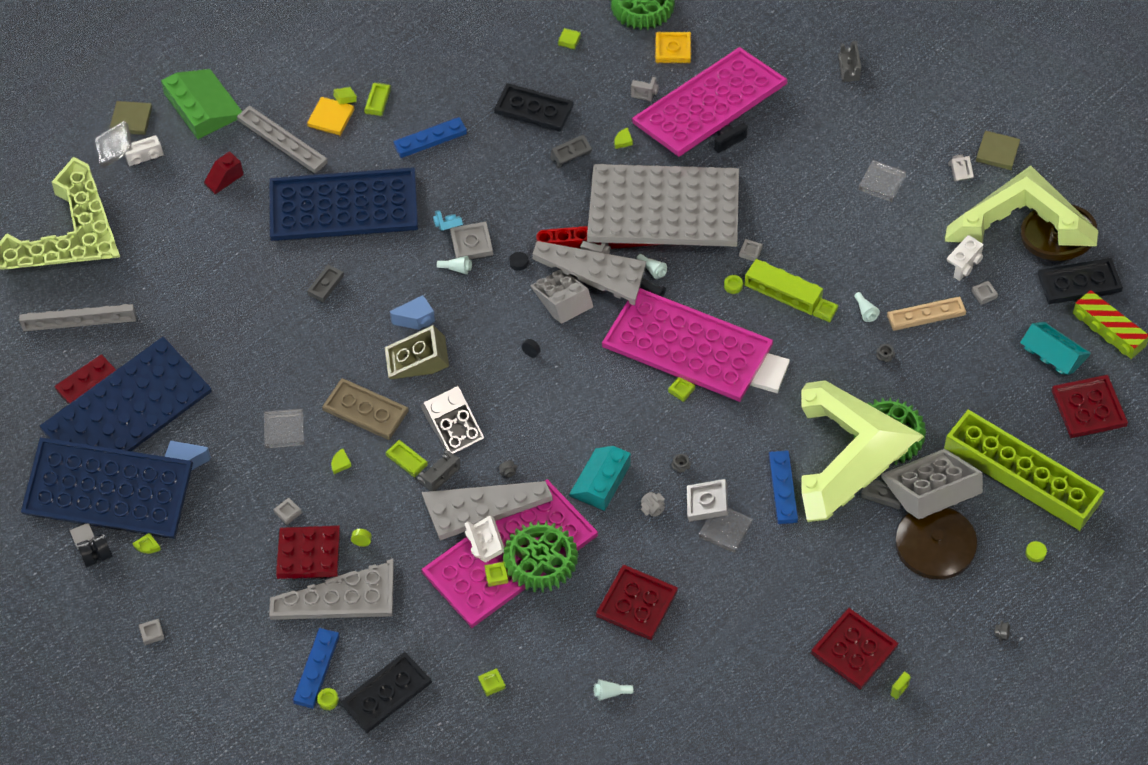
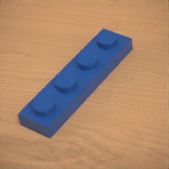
[393,117,467,158]
[769,451,798,524]
[293,628,340,709]

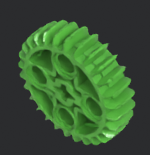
[611,0,675,30]
[853,397,926,465]
[503,520,578,592]

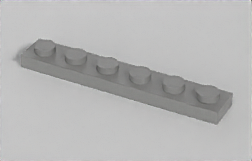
[237,106,328,174]
[19,304,136,331]

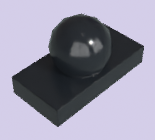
[714,123,748,153]

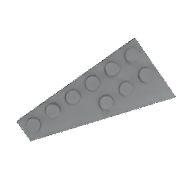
[532,241,646,306]
[421,481,553,540]
[269,559,394,620]

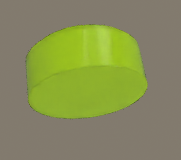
[724,275,743,294]
[351,529,372,547]
[1025,541,1047,562]
[317,688,339,710]

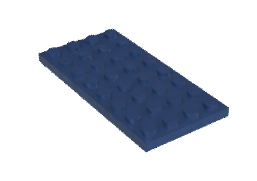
[269,167,418,241]
[40,337,212,451]
[21,437,193,539]

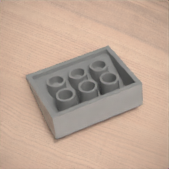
[881,449,983,519]

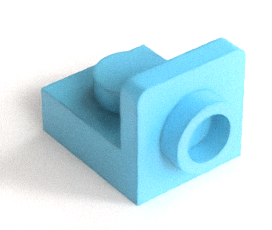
[433,210,463,230]

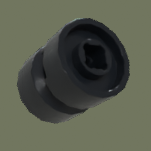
[77,533,113,568]

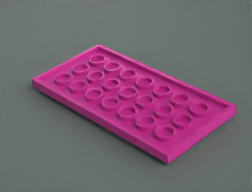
[632,47,787,157]
[602,288,773,402]
[421,479,598,628]

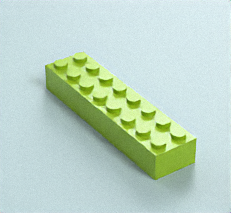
[944,409,1105,531]

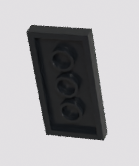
[494,83,574,132]
[1038,258,1123,304]
[340,652,432,733]

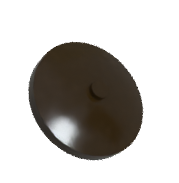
[1021,204,1097,261]
[895,507,977,580]

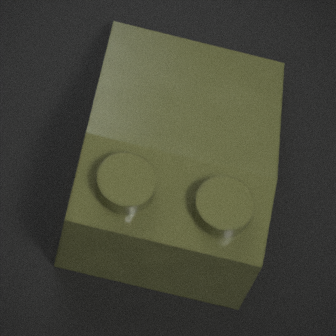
[385,325,449,380]

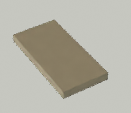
[322,378,409,440]

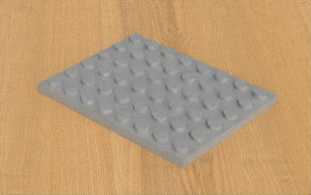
[587,164,739,247]

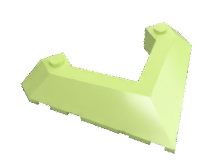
[0,157,120,270]
[945,165,1098,246]
[801,381,924,522]

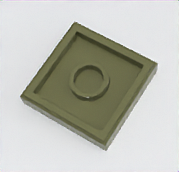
[109,101,152,135]
[976,131,1020,170]

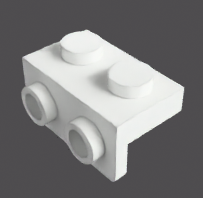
[122,135,164,166]
[947,235,984,281]
[465,516,504,563]

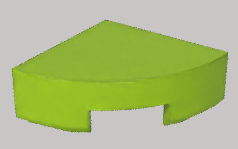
[615,128,633,149]
[331,449,352,474]
[132,534,161,553]

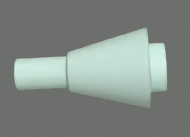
[637,254,667,279]
[437,256,472,274]
[854,292,880,322]
[594,680,633,700]

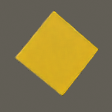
[656,32,691,63]
[307,97,354,136]

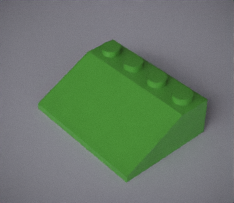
[161,69,242,139]

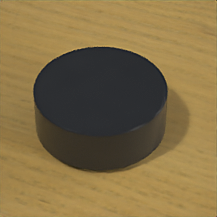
[509,252,528,271]
[521,339,541,358]

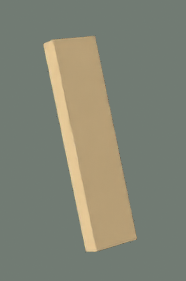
[887,296,966,331]

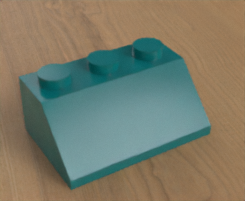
[1020,322,1091,375]
[569,446,631,511]

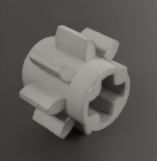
[641,492,665,517]

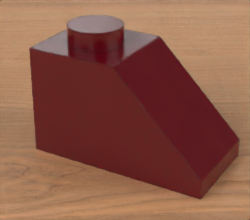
[204,151,244,195]

